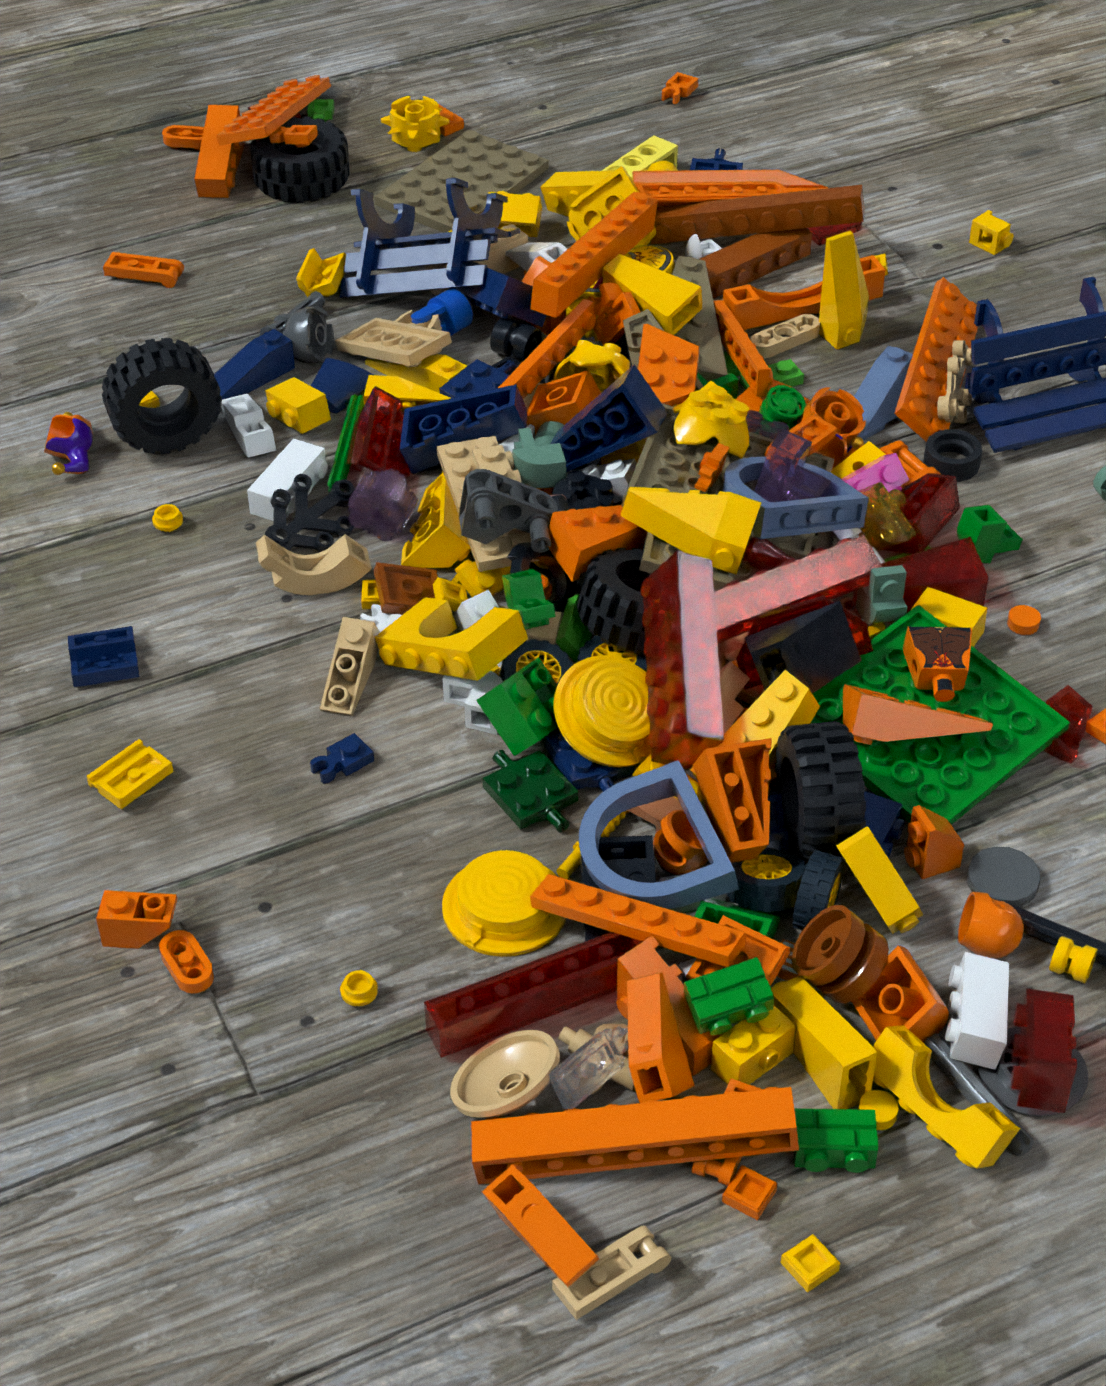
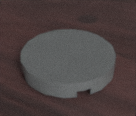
[967,847,1040,907]

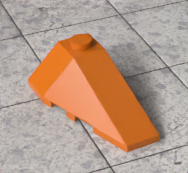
[843,684,993,745]

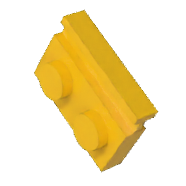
[87,739,174,809]

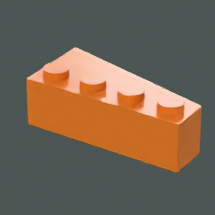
[194,105,245,198]

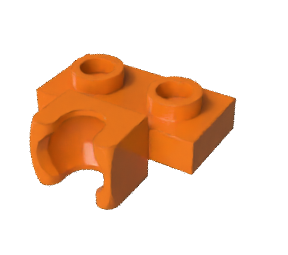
[587,282,641,346]

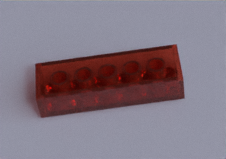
[641,551,724,769]

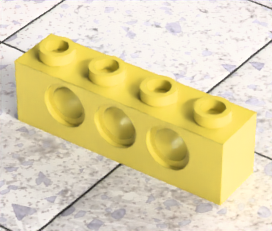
[602,135,678,181]

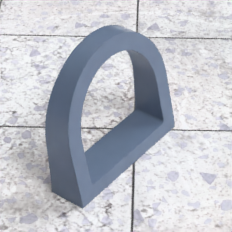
[723,457,869,539]
[579,760,739,909]

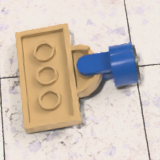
[335,288,473,367]

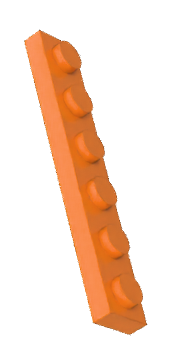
[498,299,596,399]
[713,300,773,397]
[530,874,746,967]

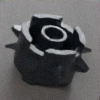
[552,470,623,510]

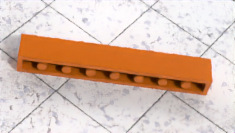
[530,192,658,318]
[471,1087,799,1185]

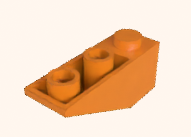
[627,972,695,1103]
[482,1164,599,1287]

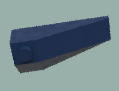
[214,329,295,400]

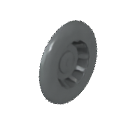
[978,1026,1088,1117]

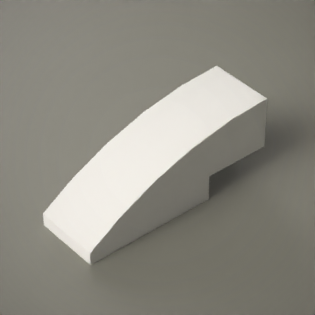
[221,394,276,458]

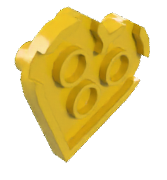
[567,166,656,246]

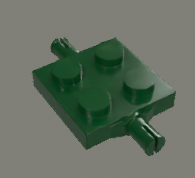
[482,750,578,833]

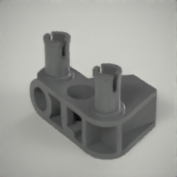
[459,469,558,552]

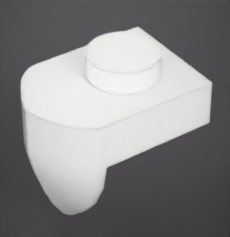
[685,234,723,259]

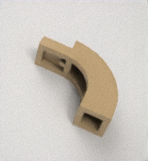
[256,534,372,595]

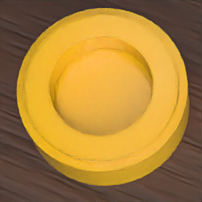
[858,1090,899,1130]

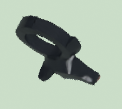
[507,494,577,613]

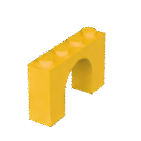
[374,597,528,681]

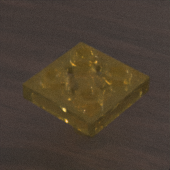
[858,482,916,551]

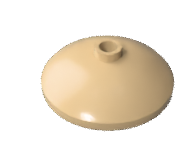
[450,1030,560,1118]

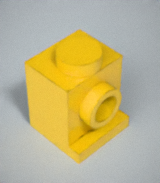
[969,210,1014,255]

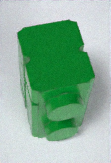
[684,957,774,1035]
[793,1108,878,1173]

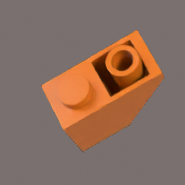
[904,805,964,880]
[96,890,178,949]

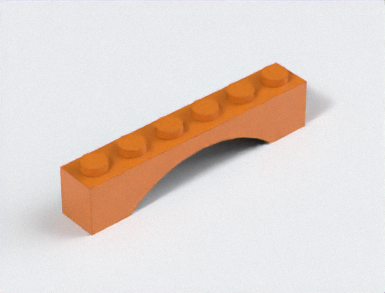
[723,255,886,331]

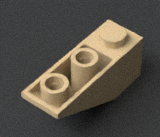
[320,617,380,716]

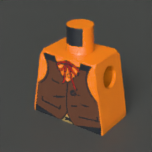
[903,626,972,702]

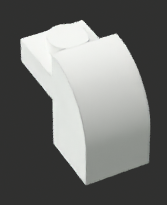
[443,670,503,735]

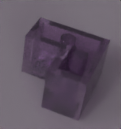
[754,429,831,502]

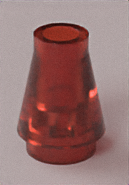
[744,537,795,575]

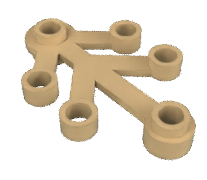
[937,340,973,423]

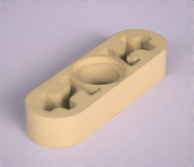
[751,314,820,359]

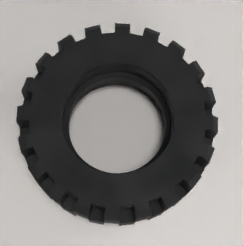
[250,117,350,203]
[102,338,222,454]
[577,548,708,657]
[775,721,866,861]

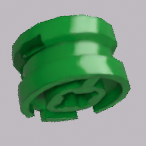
[759,385,806,432]

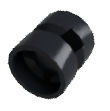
[490,317,542,362]

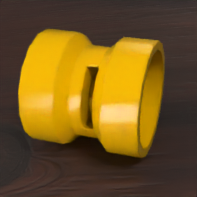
[1049,936,1098,984]

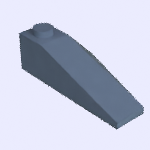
[854,346,913,441]

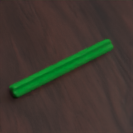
[327,394,365,492]

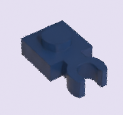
[310,733,374,784]

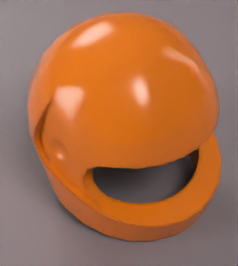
[653,810,708,875]
[958,892,1024,959]

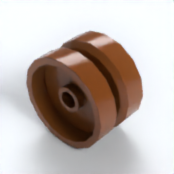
[791,905,889,1003]

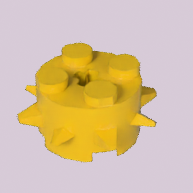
[381,96,449,152]

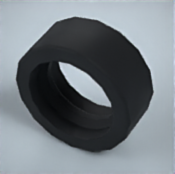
[923,429,983,482]

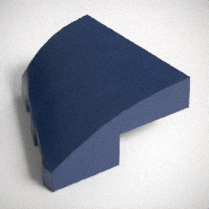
[311,358,374,414]

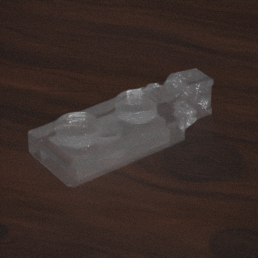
[547,1026,628,1109]

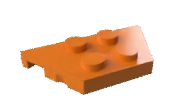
[638,324,700,406]

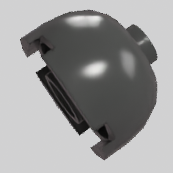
[283,306,334,363]

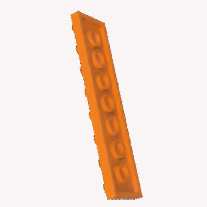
[216,75,331,146]
[894,277,978,442]

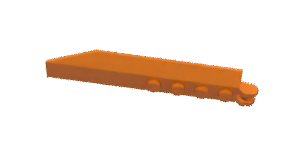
[632,170,828,206]

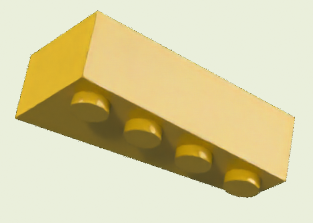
[690,670,820,791]

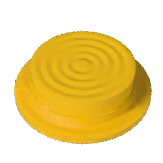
[553,655,668,768]
[442,850,567,957]

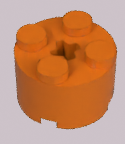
[797,387,866,449]

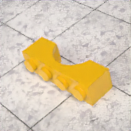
[873,1025,1020,1169]

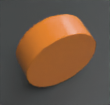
[1007,605,1041,635]

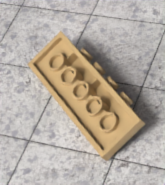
[437,436,539,572]

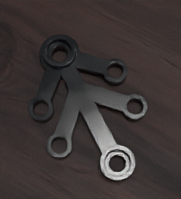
[265,474,355,552]

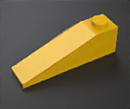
[819,231,869,350]
[365,354,467,393]
[401,473,471,568]
[621,487,761,575]

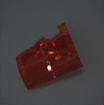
[1043,685,1093,763]

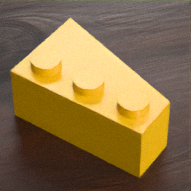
[540,170,615,217]

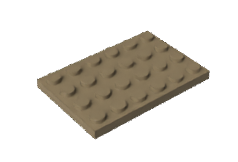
[375,130,549,233]

